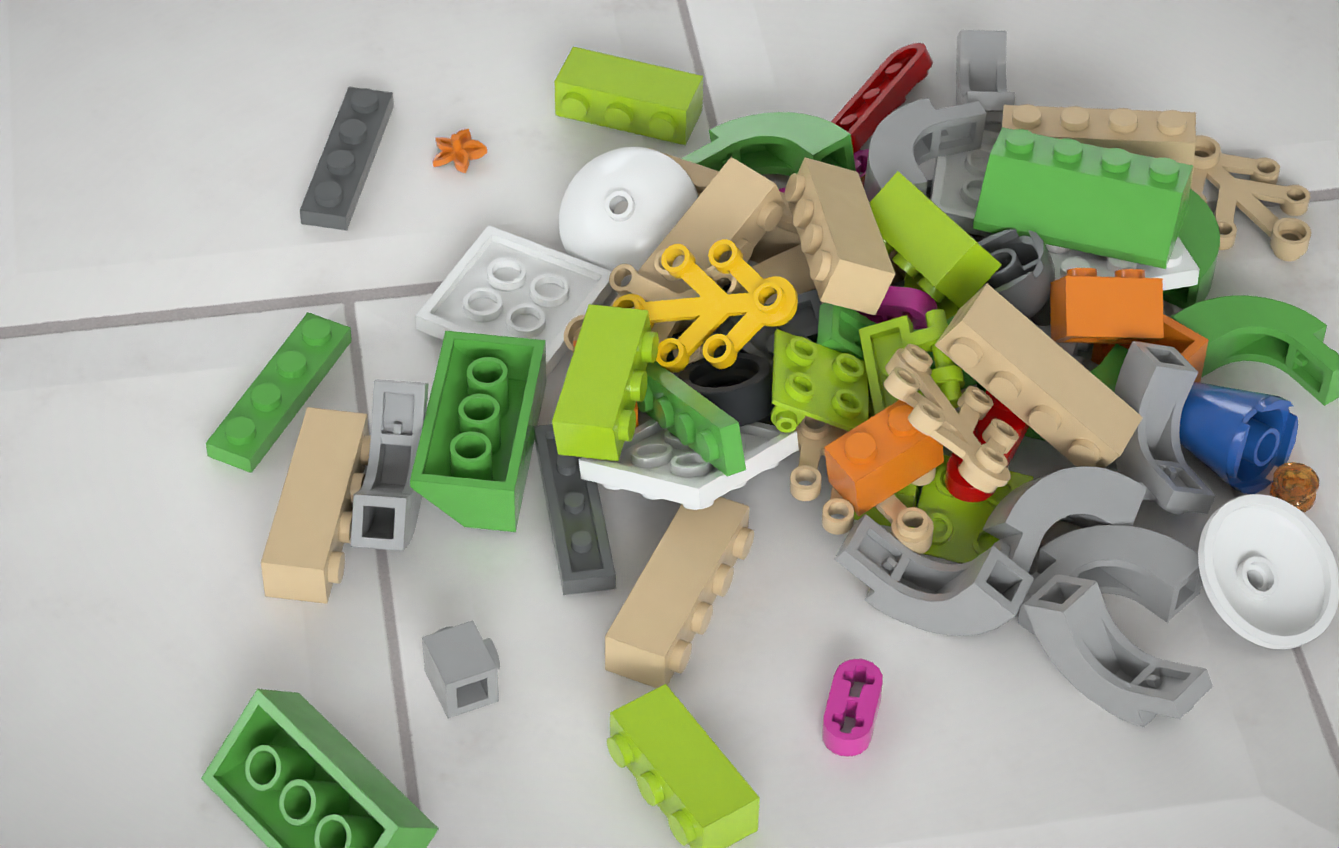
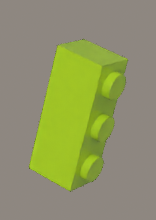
[555,47,703,146]
[869,171,1002,308]
[552,304,659,462]
[607,684,760,848]

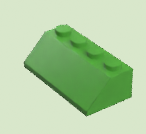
[973,127,1193,269]
[410,331,546,532]
[201,689,439,848]

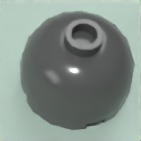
[978,229,1055,320]

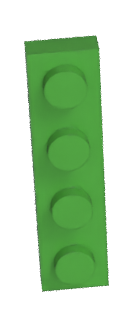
[206,312,352,473]
[637,361,746,477]

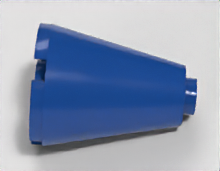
[1179,382,1298,494]

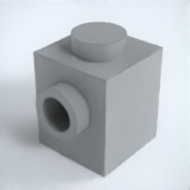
[422,620,500,718]

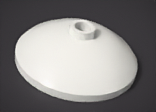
[559,147,699,287]
[1198,494,1339,649]

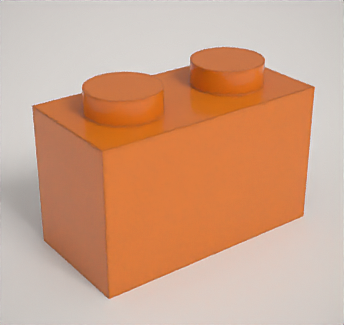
[1050,268,1164,344]
[824,400,944,516]

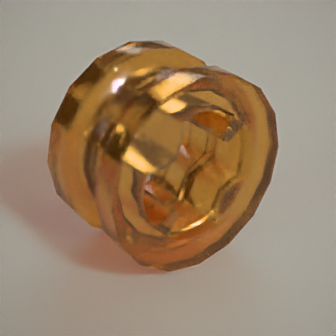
[1269,462,1319,513]

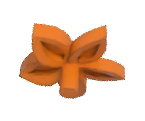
[432,129,488,173]

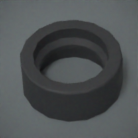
[678,353,775,427]

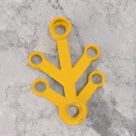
[612,239,798,373]

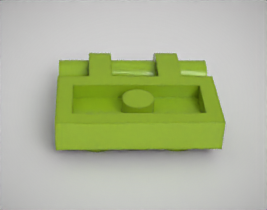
[859,309,965,415]

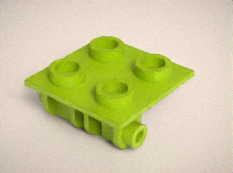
[771,329,869,433]
[911,455,1034,564]

